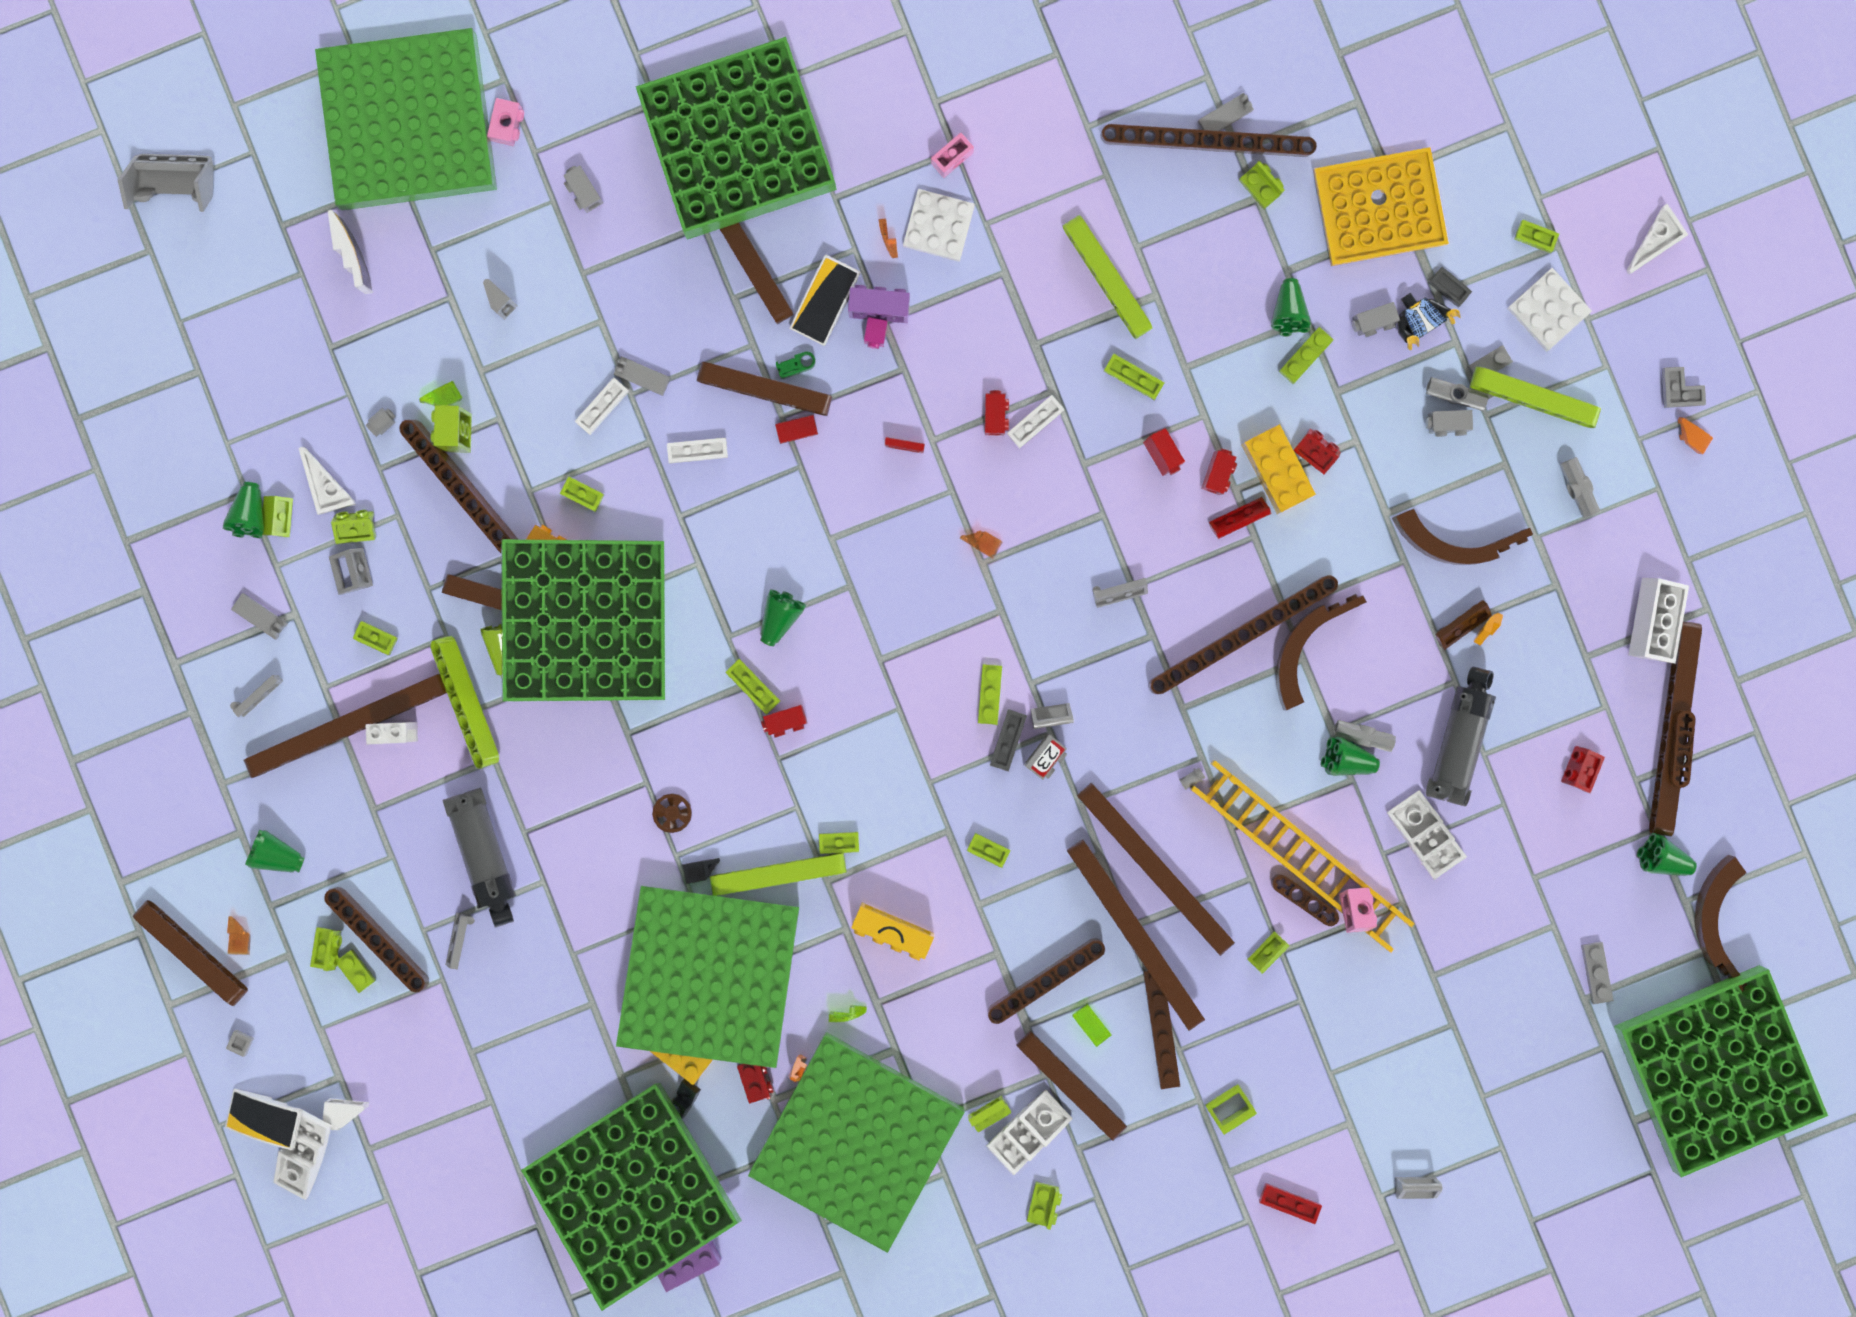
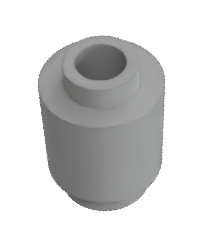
[366,408,396,437]

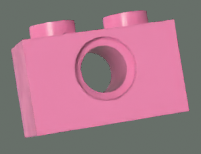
[487,98,524,146]
[931,133,974,178]
[1339,888,1377,933]

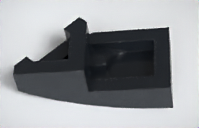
[682,858,720,884]
[672,1079,701,1119]

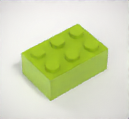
[431,405,472,453]

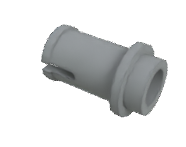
[1179,768,1206,790]

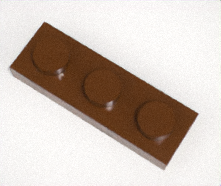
[1435,600,1492,650]

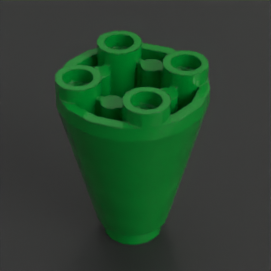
[1271,278,1311,337]
[222,482,264,538]
[760,589,806,647]
[1320,736,1380,776]
[245,830,305,873]
[1637,833,1697,876]

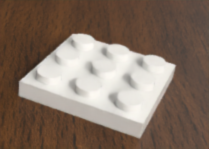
[903,189,975,262]
[1507,268,1592,352]

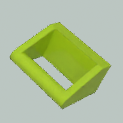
[1205,1084,1257,1135]

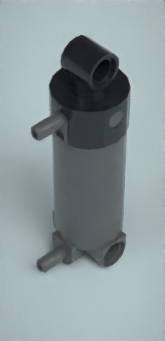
[1426,666,1496,807]
[442,787,516,928]

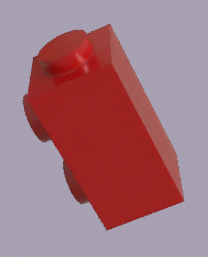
[985,390,1009,436]
[1143,428,1185,476]
[1201,449,1237,495]
[761,705,808,738]

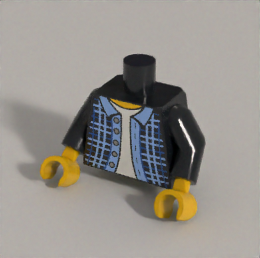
[1398,293,1461,350]

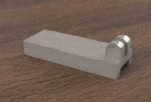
[1198,93,1254,138]
[614,356,671,396]
[1093,578,1148,608]
[231,593,288,640]
[230,675,283,717]
[445,912,475,970]

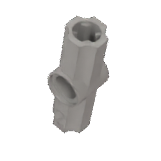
[1426,377,1489,411]
[1560,457,1600,518]
[1333,720,1396,752]

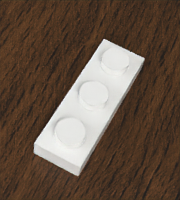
[575,378,630,435]
[1007,395,1065,449]
[667,438,728,464]

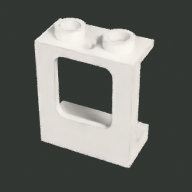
[366,722,418,745]

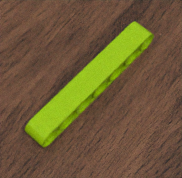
[1062,215,1153,339]
[1469,367,1601,428]
[430,636,499,769]
[709,853,847,896]

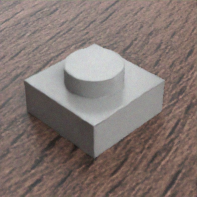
[226,1029,254,1057]

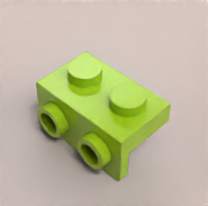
[310,927,342,971]

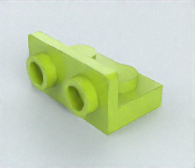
[1239,161,1285,210]
[331,510,376,544]
[968,1095,1011,1132]
[1026,1182,1062,1230]

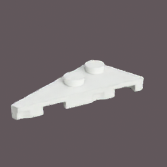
[1626,204,1688,274]
[299,447,356,515]

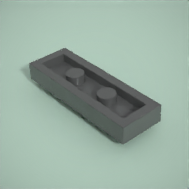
[990,709,1027,772]

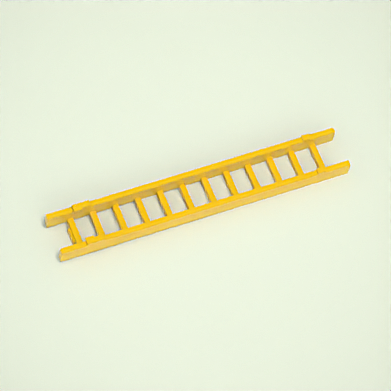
[1190,760,1415,953]

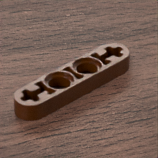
[1669,710,1696,788]
[1271,874,1339,926]

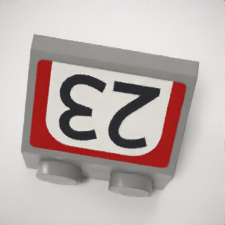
[1024,734,1067,780]

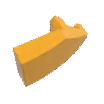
[1474,613,1503,646]

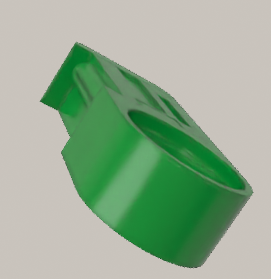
[776,351,816,379]

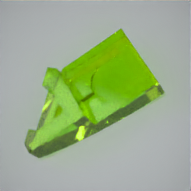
[419,381,463,406]
[828,1005,867,1022]

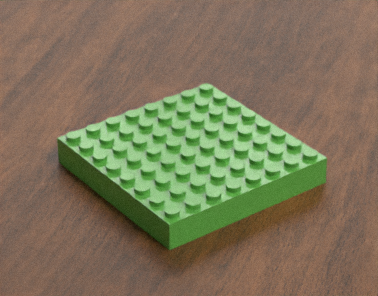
[315,28,497,211]
[636,37,837,240]
[501,539,665,701]
[616,886,799,1068]
[1613,965,1828,1178]
[748,1032,965,1253]
[521,1083,742,1311]

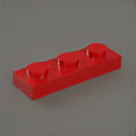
[1209,497,1272,539]
[1259,1183,1322,1224]

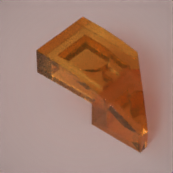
[878,218,898,258]
[960,531,1003,559]
[227,916,251,955]

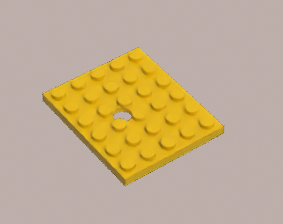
[1313,147,1449,266]

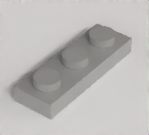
[1581,941,1614,1004]

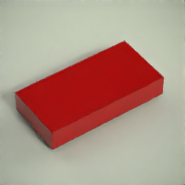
[775,415,818,444]
[885,437,925,453]

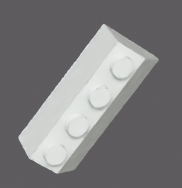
[1628,578,1689,664]

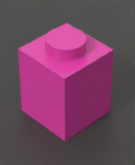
[864,317,888,349]

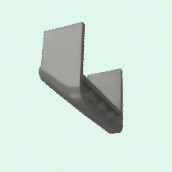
[117,154,214,212]

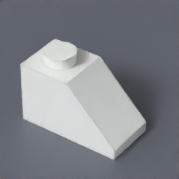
[323,1098,369,1130]

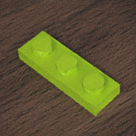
[1279,327,1334,384]
[1103,353,1165,401]
[725,659,781,715]
[978,664,1002,725]

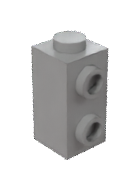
[563,165,603,213]
[1352,302,1400,337]
[1425,410,1473,437]

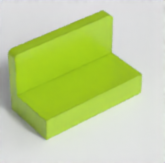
[262,496,293,537]

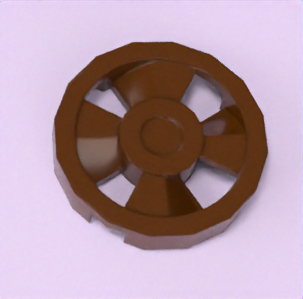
[652,793,692,833]

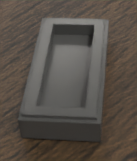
[1428,267,1472,308]

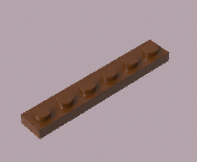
[1143,970,1181,1090]

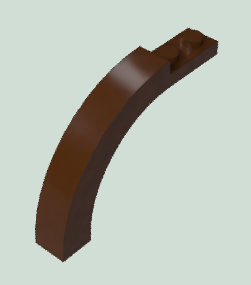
[1392,509,1533,565]
[1276,594,1367,711]
[1695,855,1747,992]

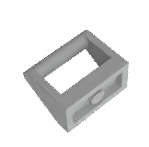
[483,279,518,320]
[329,548,373,595]
[1030,703,1074,729]
[1395,1177,1443,1199]

